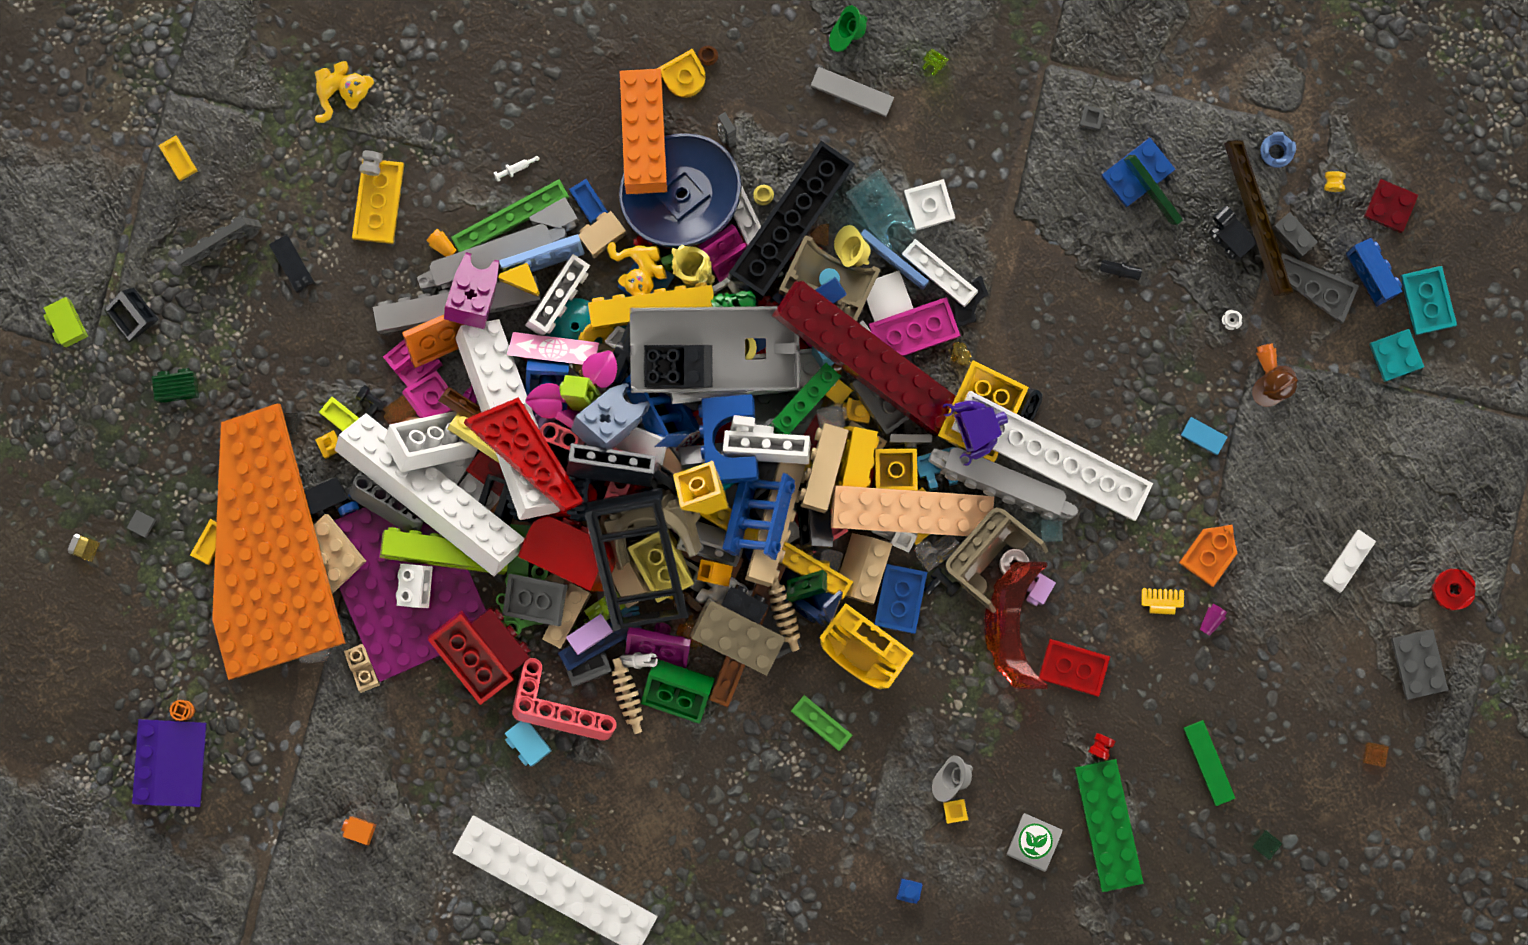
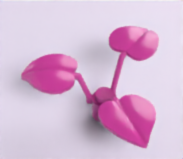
[525,351,617,419]

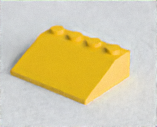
[938,360,1029,462]

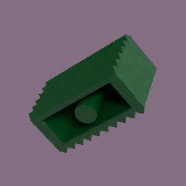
[152,368,199,403]

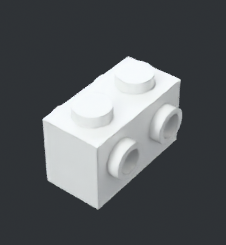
[396,564,433,608]

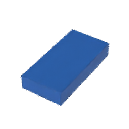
[569,179,608,225]

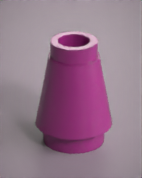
[1200,603,1227,636]

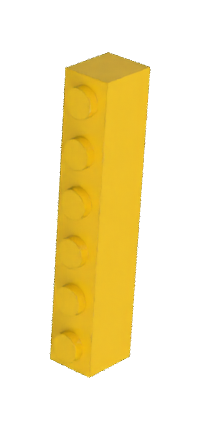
[588,282,714,330]

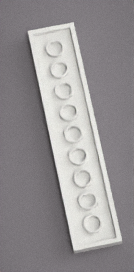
[951,391,1153,521]
[452,815,658,945]

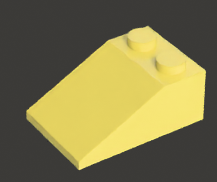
[627,529,694,603]

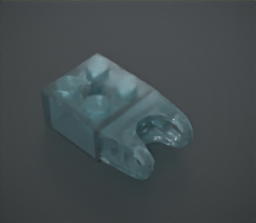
[845,170,916,250]

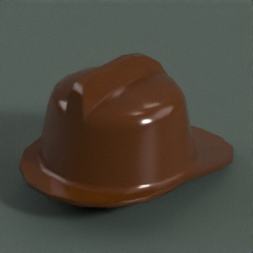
[1252,365,1298,407]

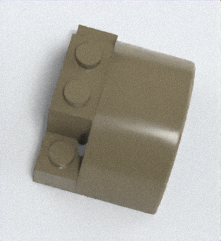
[778,235,880,321]

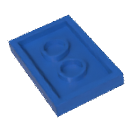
[1101,138,1175,208]
[874,564,927,634]

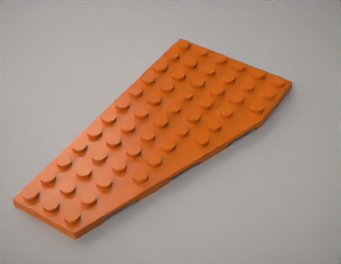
[212,403,345,680]

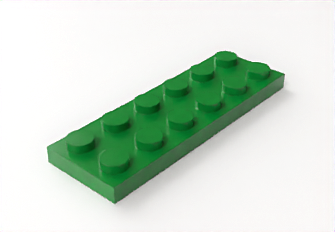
[1074,759,1144,892]

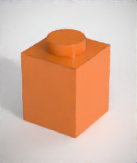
[341,816,377,845]

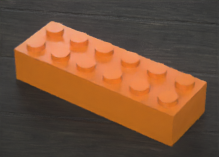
[620,69,667,194]

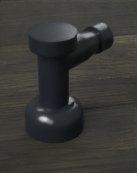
[355,385,388,418]
[924,567,961,598]

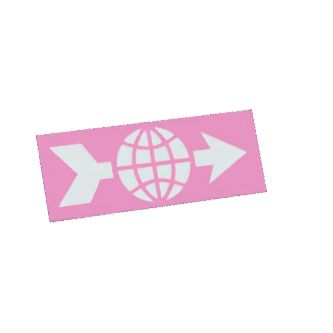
[507,332,599,365]

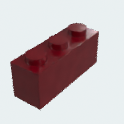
[471,606,531,673]

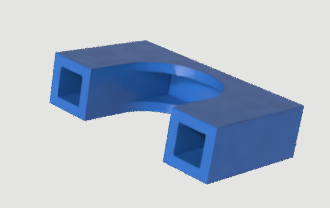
[698,394,759,484]

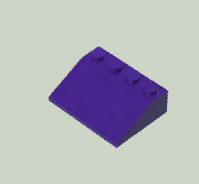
[132,719,207,807]

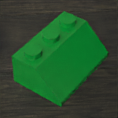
[641,658,715,724]

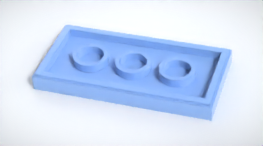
[499,234,585,272]

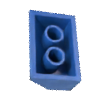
[1346,238,1403,307]

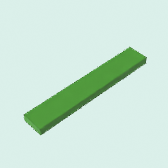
[451,179,569,252]

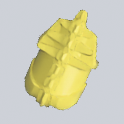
[672,245,715,288]

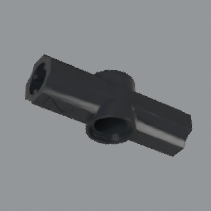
[612,322,631,386]

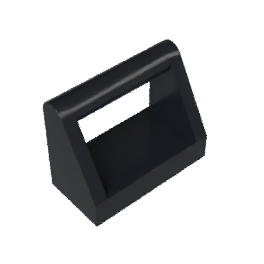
[104,288,159,342]
[478,474,513,525]

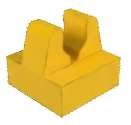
[315,430,338,459]

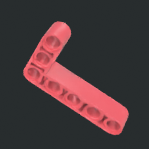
[540,422,630,498]
[512,658,616,740]

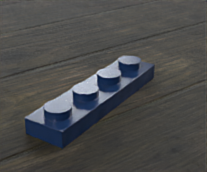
[558,611,640,671]

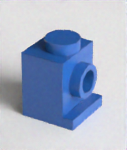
[896,878,923,904]

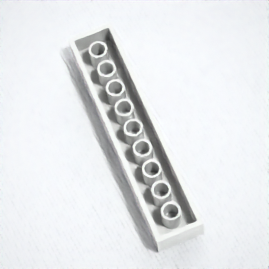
[455,319,560,520]
[335,414,525,576]

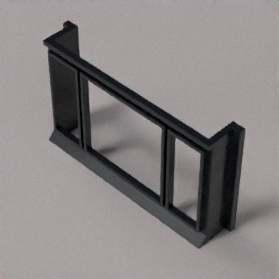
[585,488,692,632]

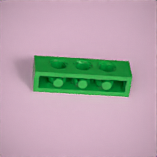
[769,363,841,435]

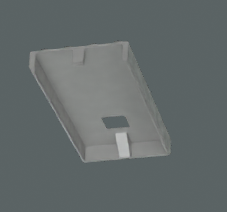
[630,306,800,393]

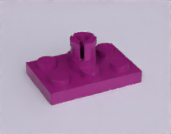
[625,623,691,669]

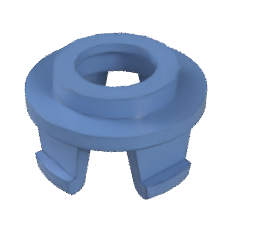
[1260,132,1296,168]

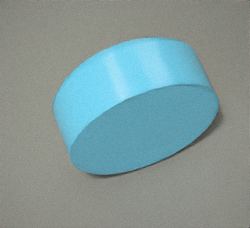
[819,268,840,285]

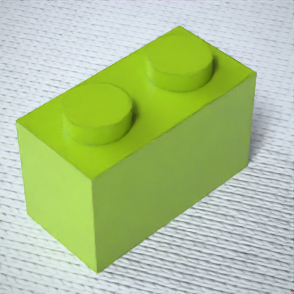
[44,297,88,347]
[559,375,601,411]

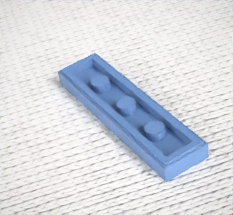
[861,229,929,290]

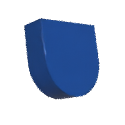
[338,501,361,517]

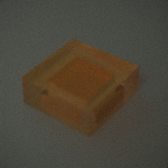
[1363,742,1389,767]

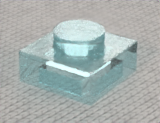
[1041,520,1063,542]

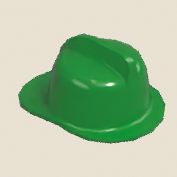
[829,5,868,52]

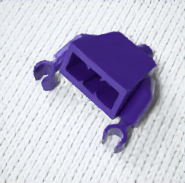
[943,400,1008,466]

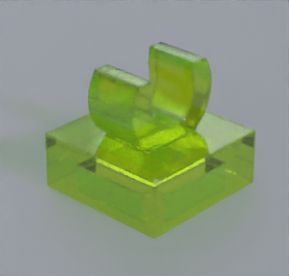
[923,49,949,76]

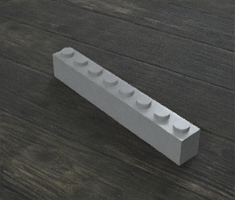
[373,276,541,334]

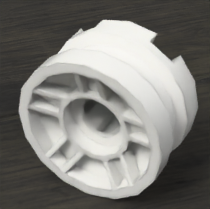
[999,549,1030,579]

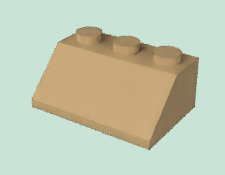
[840,533,893,605]

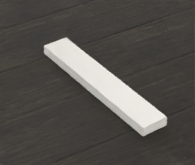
[733,187,784,278]

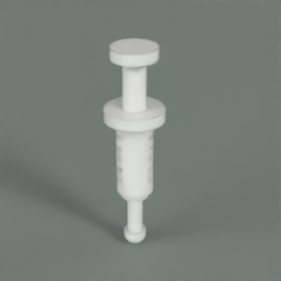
[494,156,539,182]

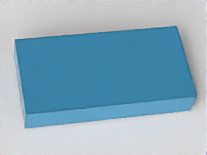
[1180,417,1227,455]

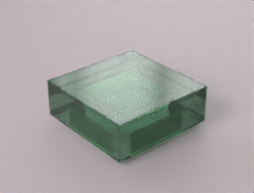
[1252,830,1283,860]

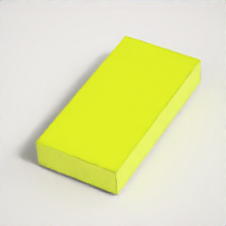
[319,397,359,431]

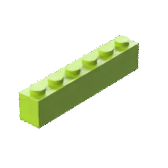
[380,527,508,575]

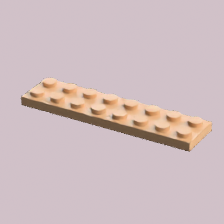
[831,486,994,536]

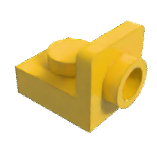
[841,397,870,424]

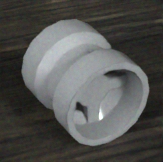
[359,150,383,176]

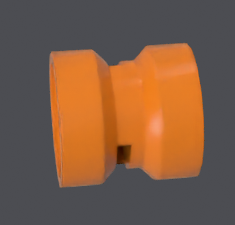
[170,700,195,721]

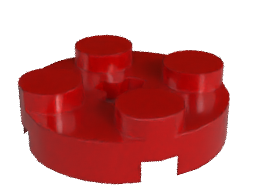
[1432,569,1476,611]

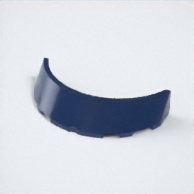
[743,548,843,626]

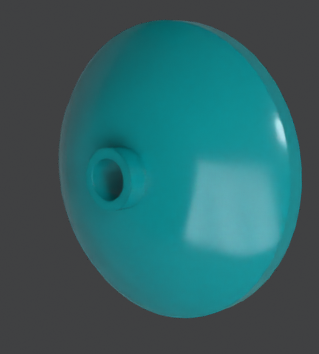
[546,298,603,344]

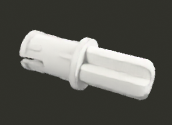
[620,652,658,669]

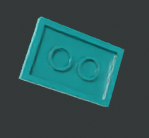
[1400,266,1457,336]

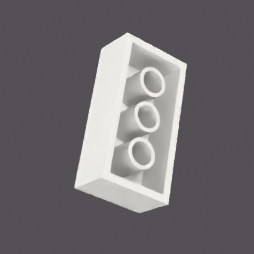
[383,411,478,472]

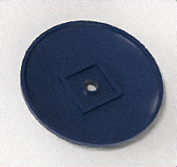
[619,133,742,248]

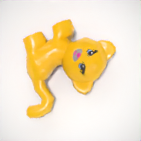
[315,61,374,123]
[607,242,667,296]

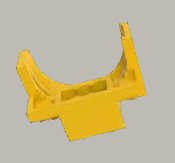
[820,603,914,689]

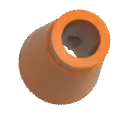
[1256,343,1277,374]

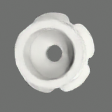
[1222,310,1242,330]

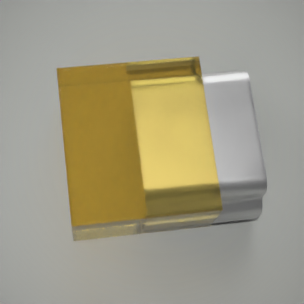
[68,534,100,562]

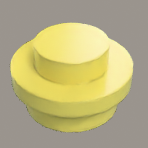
[753,185,774,206]

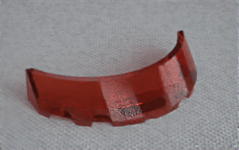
[984,562,1048,689]

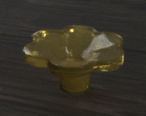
[951,342,971,366]

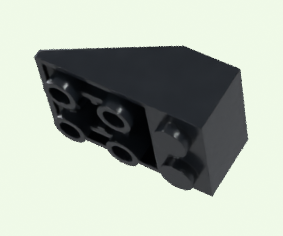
[644,345,713,387]

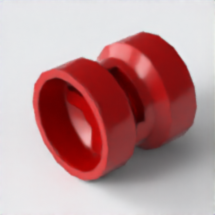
[1088,733,1116,761]

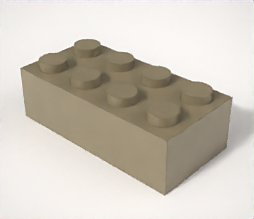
[689,598,786,676]

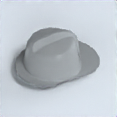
[932,756,973,802]

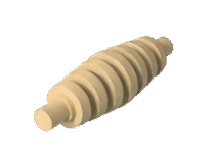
[768,579,800,652]
[612,657,643,734]

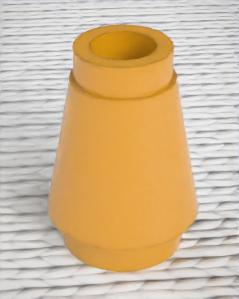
[426,229,457,257]

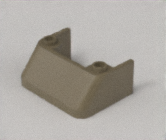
[946,508,1048,614]

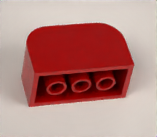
[518,517,616,591]

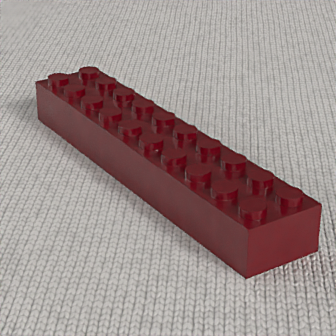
[772,281,956,437]

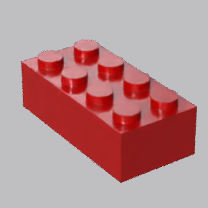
[428,610,514,705]

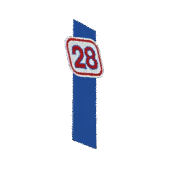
[654,431,703,451]

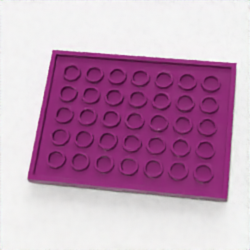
[334,507,486,682]

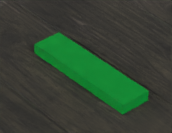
[1183,720,1236,806]

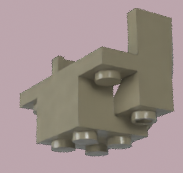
[604,488,702,570]

